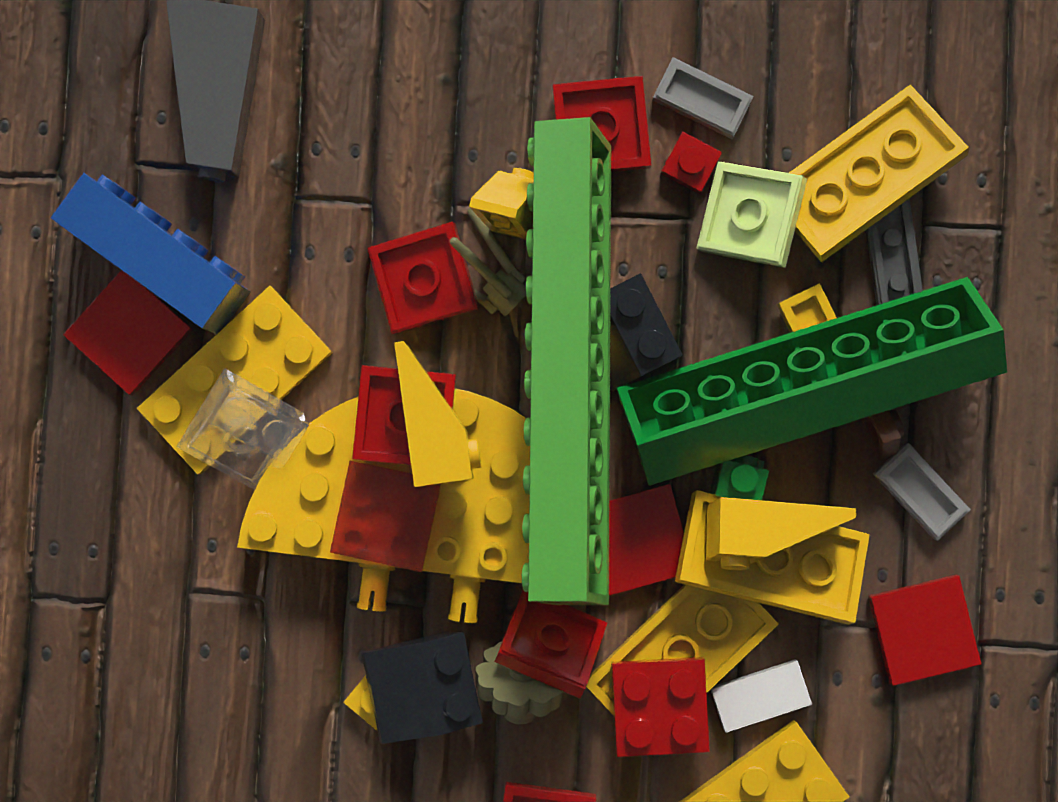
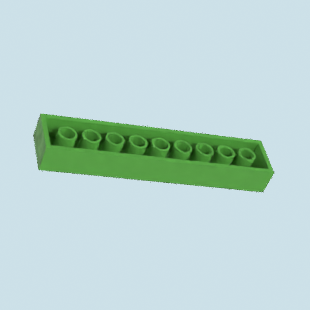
[522,117,611,605]

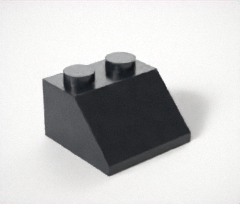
[610,273,683,393]
[361,631,483,744]

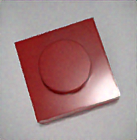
[660,131,722,195]

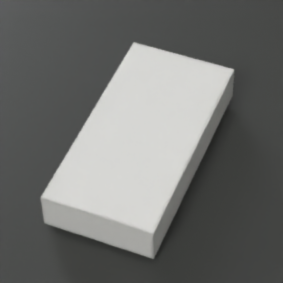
[711,659,812,733]

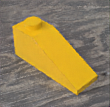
[469,168,534,240]
[394,341,481,487]
[706,497,856,570]

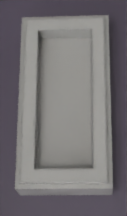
[652,57,754,139]
[873,443,971,541]

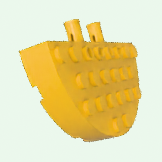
[237,389,530,623]

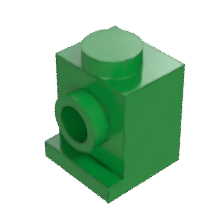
[710,455,769,500]

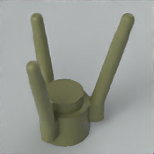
[450,208,526,317]

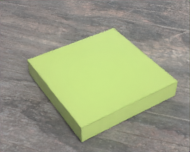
[696,161,807,268]

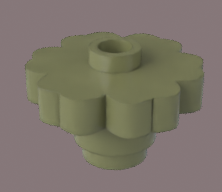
[475,642,565,724]

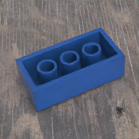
[50,173,251,334]

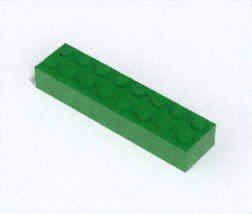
[617,277,1008,485]

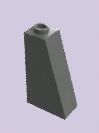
[166,0,265,182]

